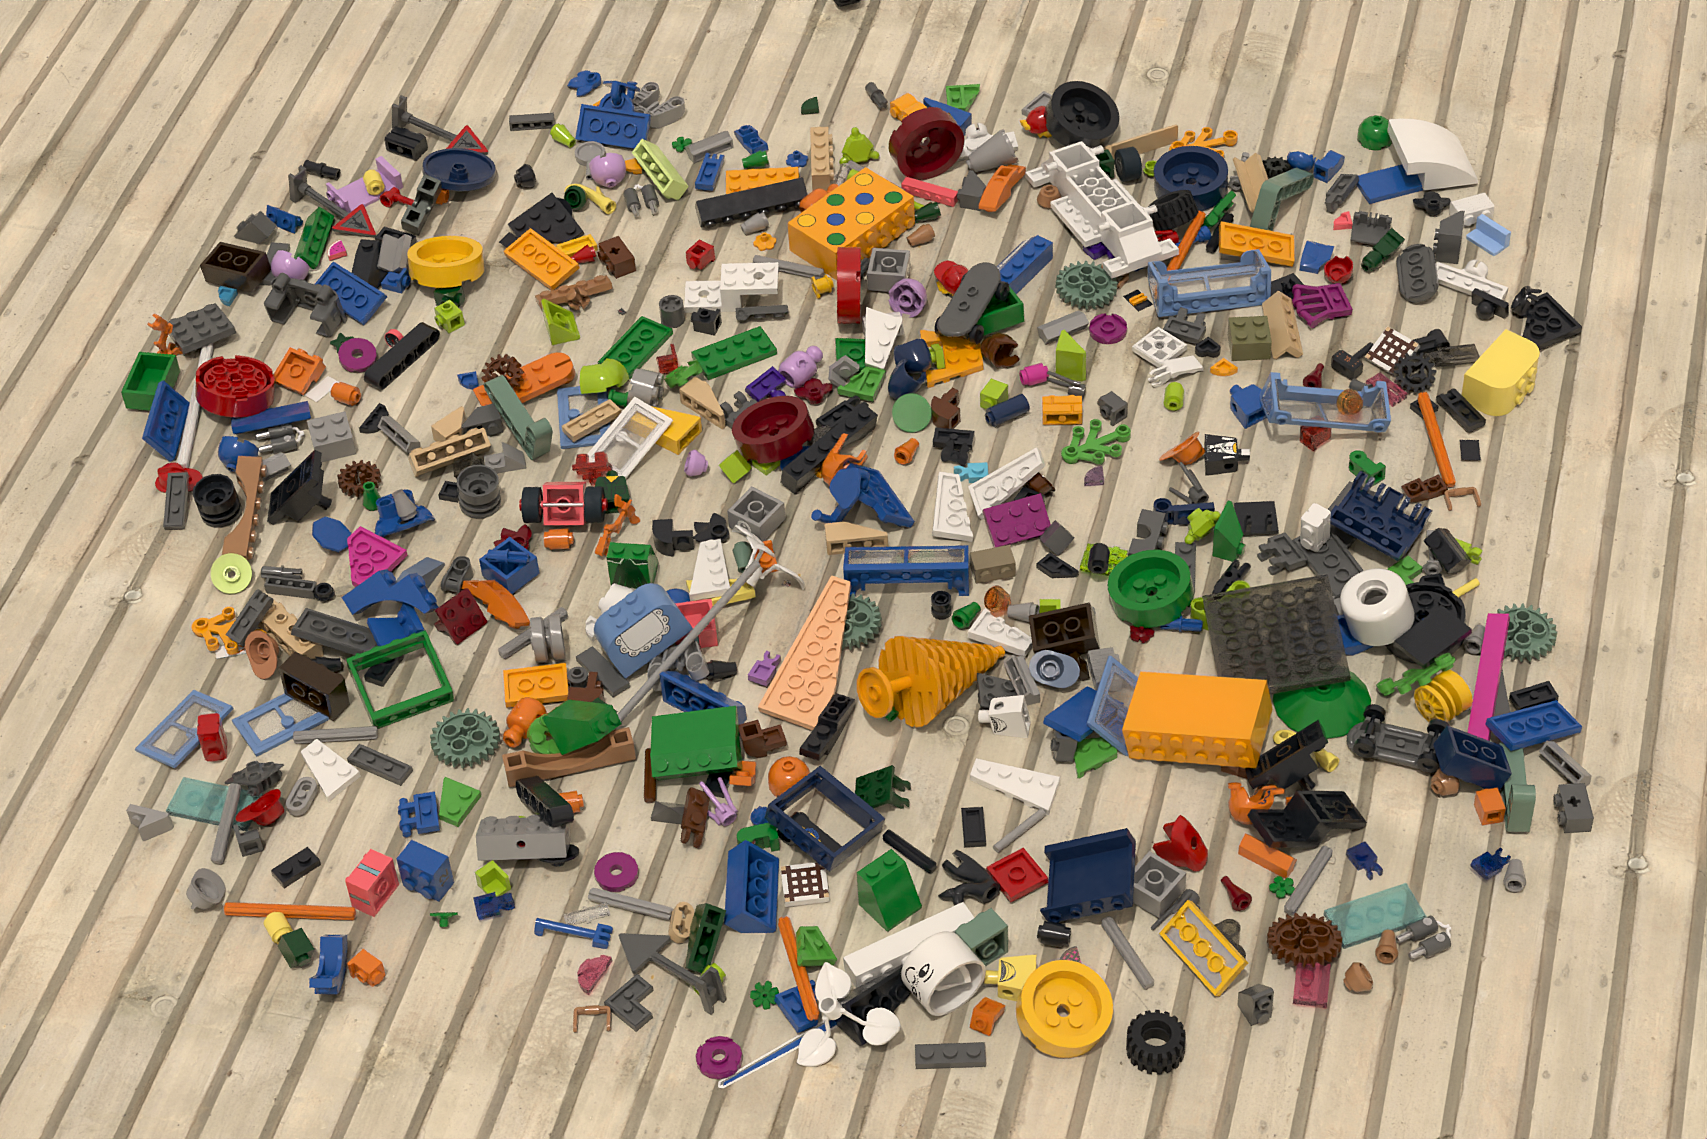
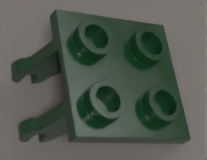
[855,765,911,809]

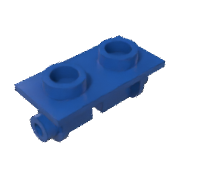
[266,205,303,234]

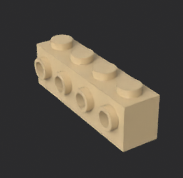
[810,127,834,191]
[408,428,491,477]
[258,600,324,659]

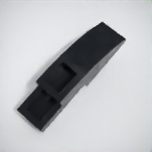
[799,693,855,761]

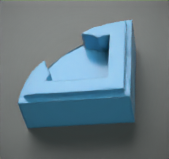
[218,286,238,307]

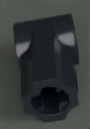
[1413,329,1450,356]

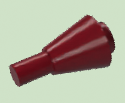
[1303,363,1324,388]
[1221,876,1252,911]

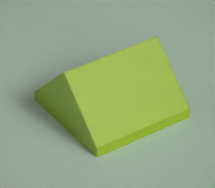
[541,298,580,345]
[1055,330,1086,382]

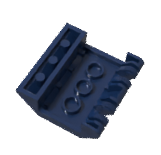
[1330,471,1433,561]

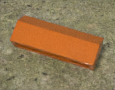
[1238,833,1297,879]

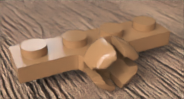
[535,275,613,310]

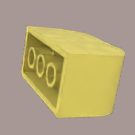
[1461,329,1540,416]

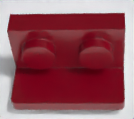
[434,588,487,644]

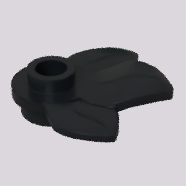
[1413,191,1451,215]
[694,513,729,542]

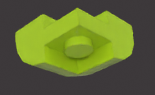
[579,359,629,394]

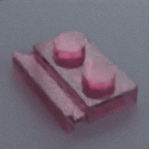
[1293,963,1331,1008]

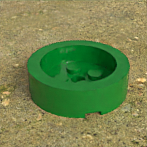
[1107,550,1194,628]

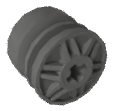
[457,465,501,519]

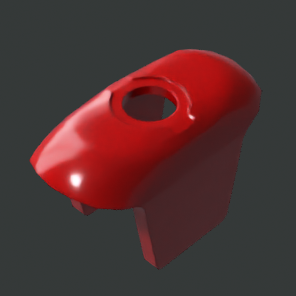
[1152,815,1208,872]

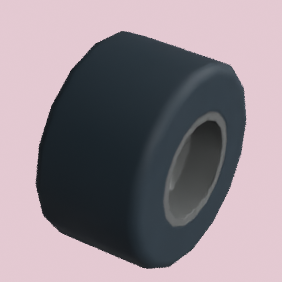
[1114,146,1142,182]

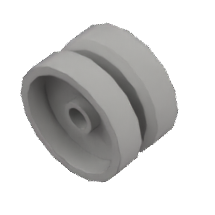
[530,614,566,663]

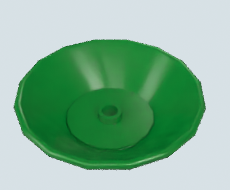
[1272,662,1371,739]

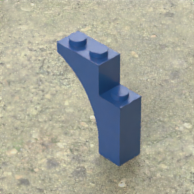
[341,569,438,615]

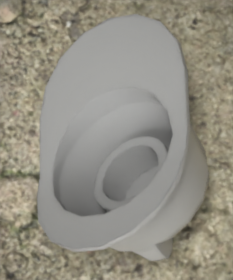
[186,868,225,910]

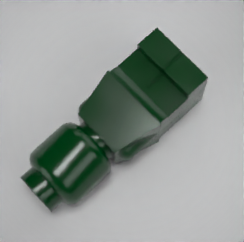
[1361,228,1405,272]

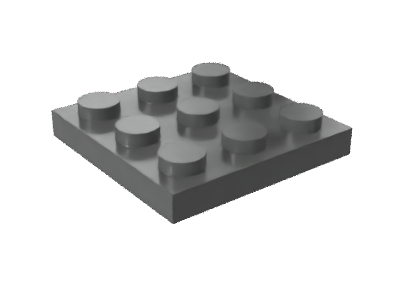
[167,303,236,354]

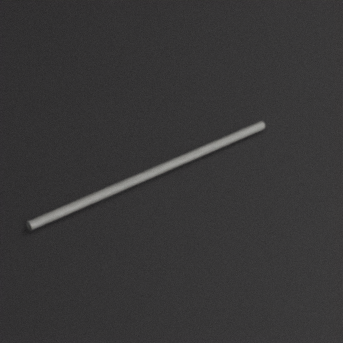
[614,560,761,730]

